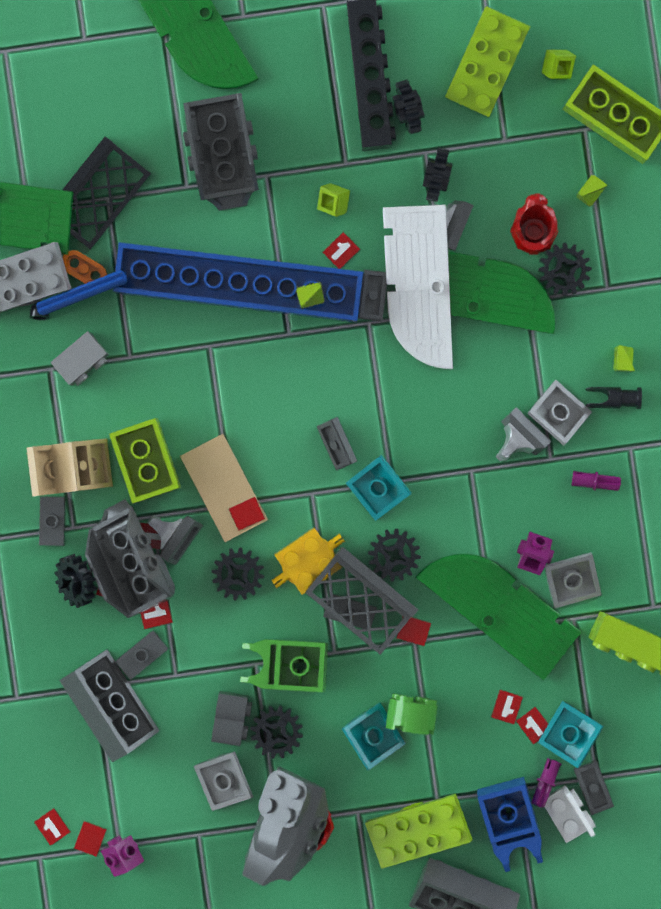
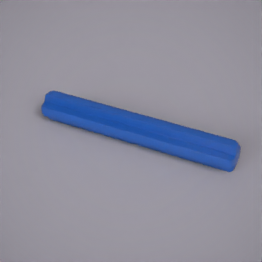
[36,270,127,315]

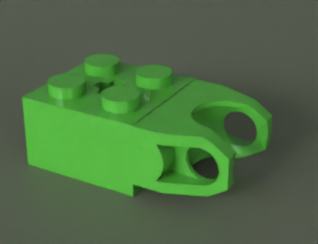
[240,639,328,692]

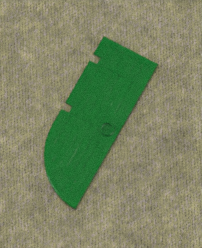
[138,0,259,89]
[0,182,73,255]
[395,251,555,334]
[415,554,582,681]

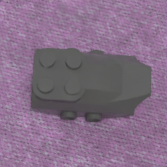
[183,93,259,210]
[85,499,175,618]
[242,766,329,886]

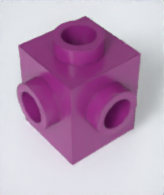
[517,532,554,575]
[101,835,144,877]

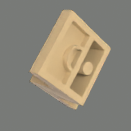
[27,438,113,497]

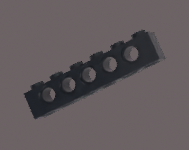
[347,0,396,151]

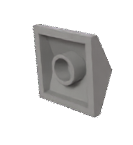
[527,380,592,446]
[545,552,602,608]
[194,751,253,811]

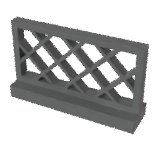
[305,547,418,655]

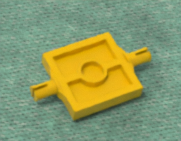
[271,527,345,595]

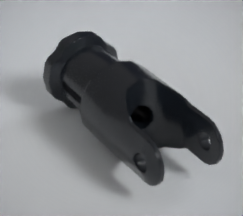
[586,387,642,409]

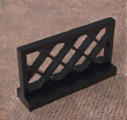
[63,136,151,250]

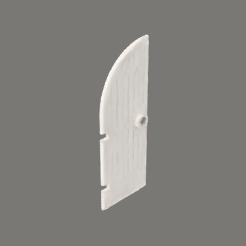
[383,205,453,369]

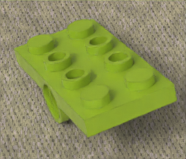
[445,6,531,117]
[365,793,473,869]

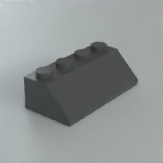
[59,650,160,762]
[409,858,520,909]

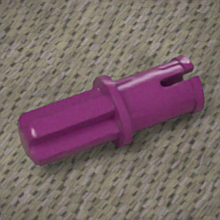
[571,471,621,491]
[531,758,562,808]

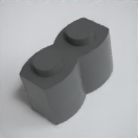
[211,691,252,746]

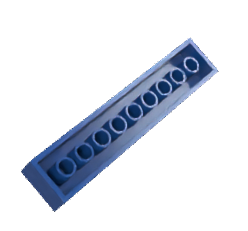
[113,242,363,322]

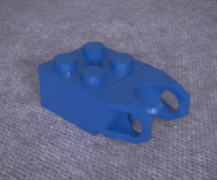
[477,777,543,872]

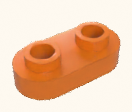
[63,250,108,284]

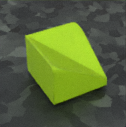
[542,50,576,79]
[576,175,608,207]
[317,183,350,217]
[296,282,324,309]
[613,345,635,372]

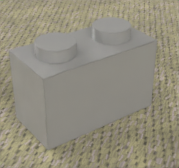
[50,331,109,386]

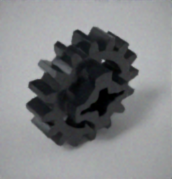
[393,80,425,134]
[423,147,453,202]
[538,243,592,296]
[368,528,421,582]
[212,547,265,601]
[54,554,97,608]
[250,705,303,759]

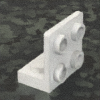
[545,785,596,843]

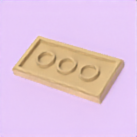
[180,434,268,542]

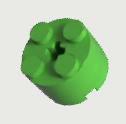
[385,693,438,735]

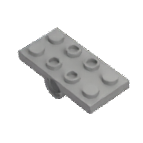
[0,242,71,313]

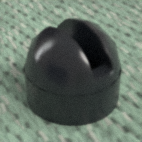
[30,301,50,320]

